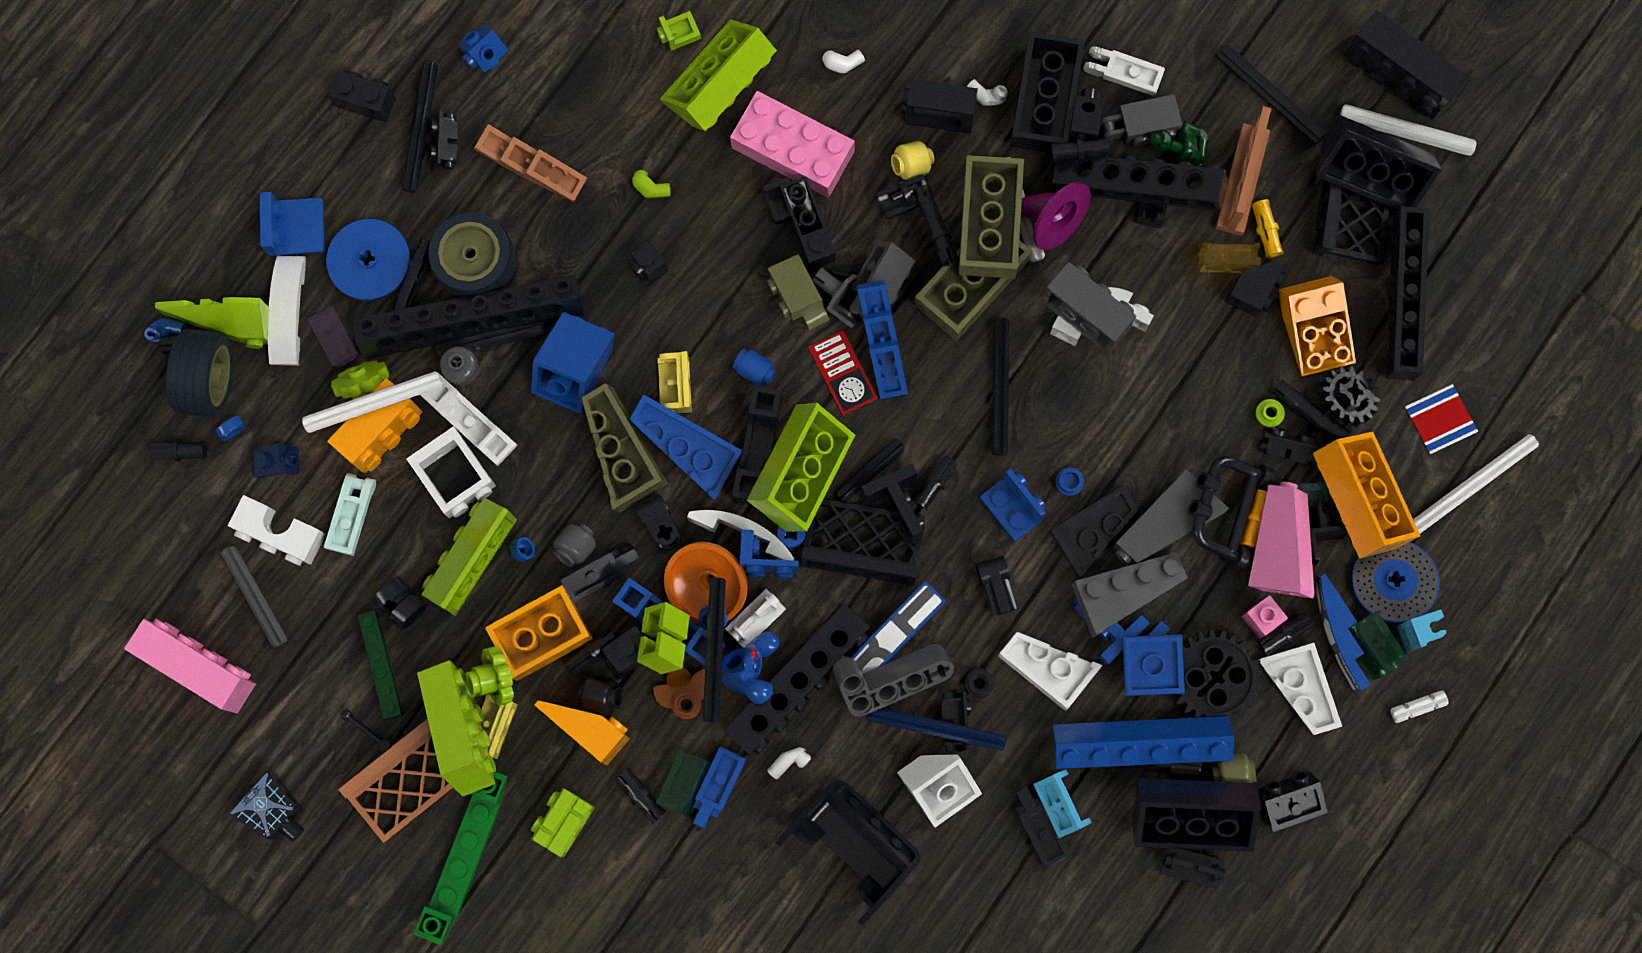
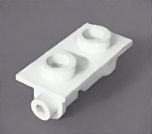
[725,589,786,648]

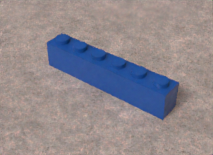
[1053,716,1234,769]

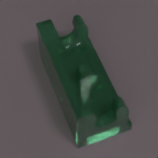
[1348,611,1409,681]
[656,749,712,818]

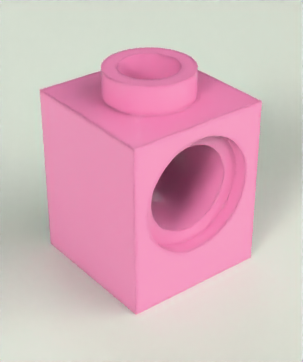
[1241,595,1288,639]

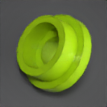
[1256,399,1285,428]

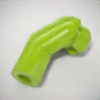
[632,170,671,198]

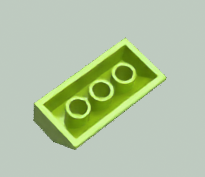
[660,19,777,131]
[421,498,517,616]

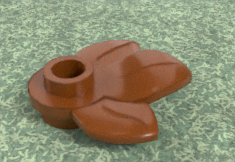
[653,667,705,719]

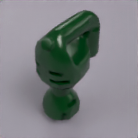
[1150,122,1208,167]

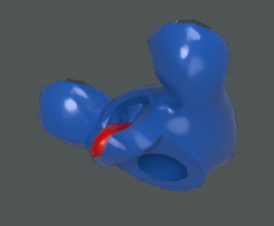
[721,632,780,704]

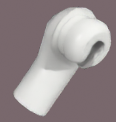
[822,50,865,74]
[967,79,1008,106]

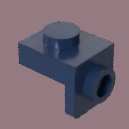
[253,444,300,479]

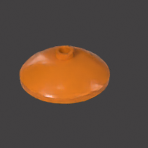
[664,542,748,625]

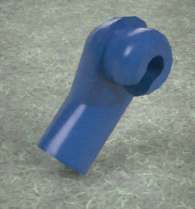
[144,318,189,342]

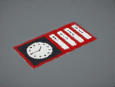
[808,330,878,415]

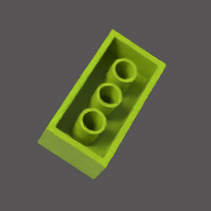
[747,403,855,532]
[417,660,496,796]

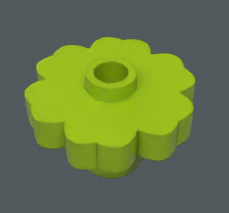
[331,360,389,400]
[465,647,514,706]

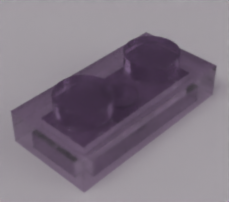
[307,306,360,369]

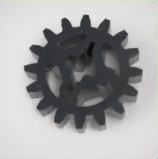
[1317,366,1380,427]

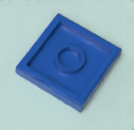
[1122,634,1185,696]

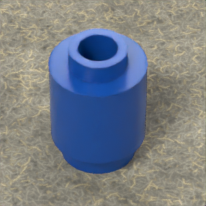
[732,348,776,387]

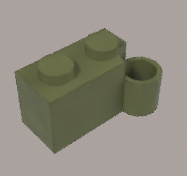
[767,254,829,331]

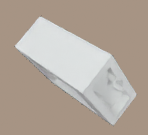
[407,426,496,518]

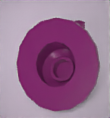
[1021,182,1091,250]

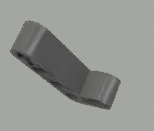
[832,644,954,717]

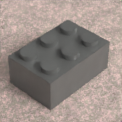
[1042,262,1137,355]

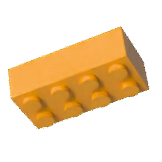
[1313,432,1420,558]

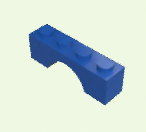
[612,578,726,667]

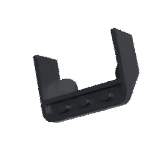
[775,780,920,925]

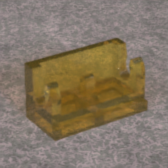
[1199,242,1261,273]

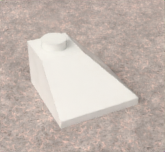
[897,755,982,827]

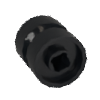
[372,576,428,631]

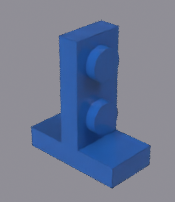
[1073,598,1150,666]

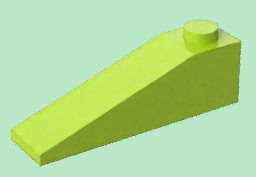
[155,297,269,349]

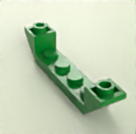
[413,772,508,945]

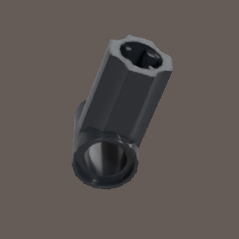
[975,556,1017,617]

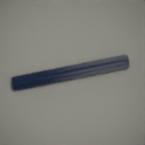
[866,708,1006,751]

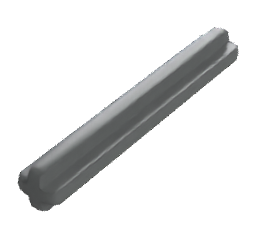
[221,545,287,648]

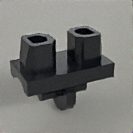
[876,174,926,220]

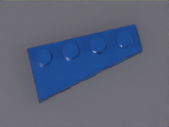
[629,394,742,500]

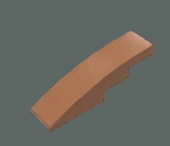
[474,124,587,202]

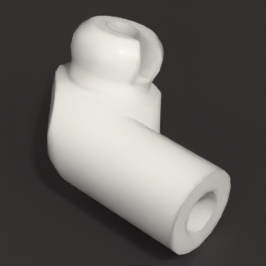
[767,747,811,779]

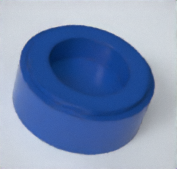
[215,416,245,441]

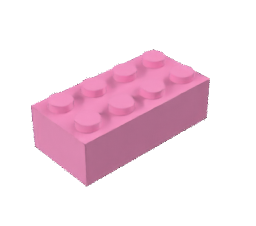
[730,91,855,198]
[124,619,256,714]

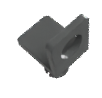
[812,268,861,328]

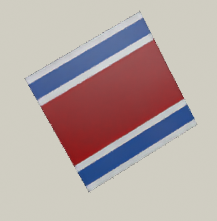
[1405,384,1478,454]

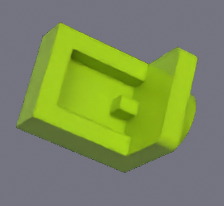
[656,11,701,51]

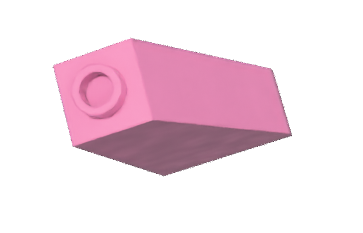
[1248,482,1314,598]

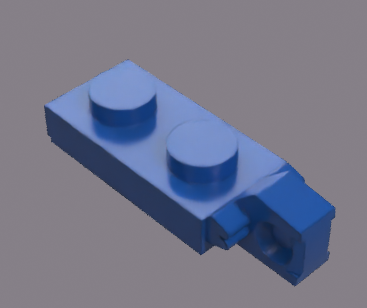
[693,746,747,829]

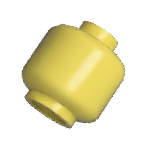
[891,141,934,180]

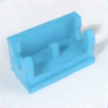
[1396,610,1446,653]
[1033,769,1092,838]

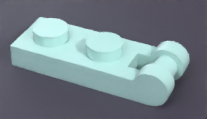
[324,473,376,556]

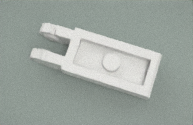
[1083,46,1165,96]

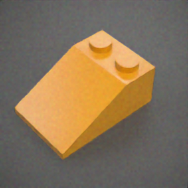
[535,701,630,765]

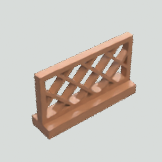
[1215,106,1272,236]
[338,719,453,843]

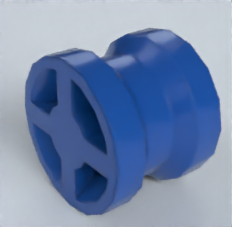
[777,526,806,550]

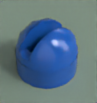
[509,537,535,562]

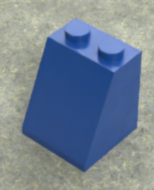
[531,312,614,415]

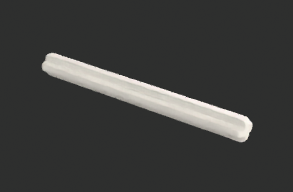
[1413,434,1539,534]

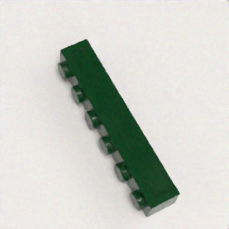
[358,610,405,721]

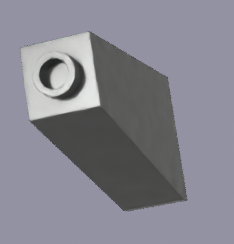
[1113,469,1229,565]

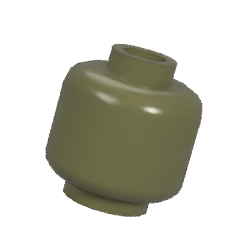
[1212,753,1257,783]

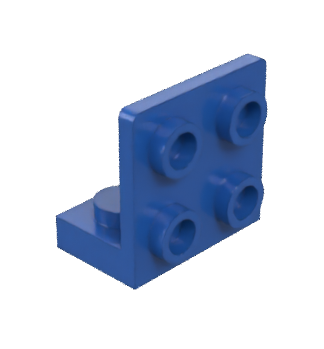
[260,192,325,256]
[979,468,1046,543]
[740,529,799,579]

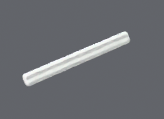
[1340,104,1476,156]
[302,372,442,433]

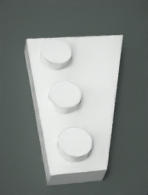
[998,632,1102,711]
[1258,643,1342,735]

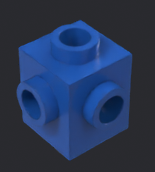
[458,25,508,72]

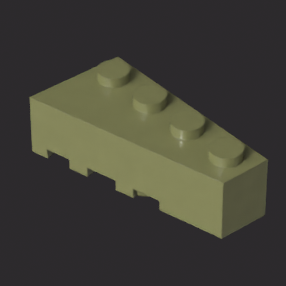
[582,383,668,513]

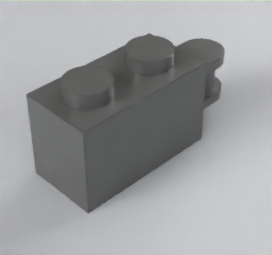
[1100,94,1182,147]
[850,241,915,322]

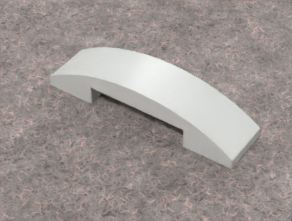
[268,256,306,366]
[420,372,518,466]
[687,510,794,561]

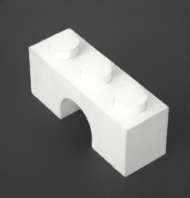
[228,495,326,566]

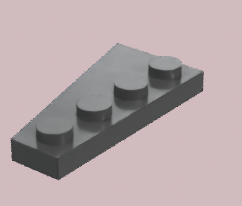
[1072,552,1187,638]

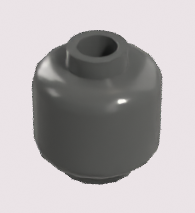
[440,346,479,386]
[553,524,596,567]

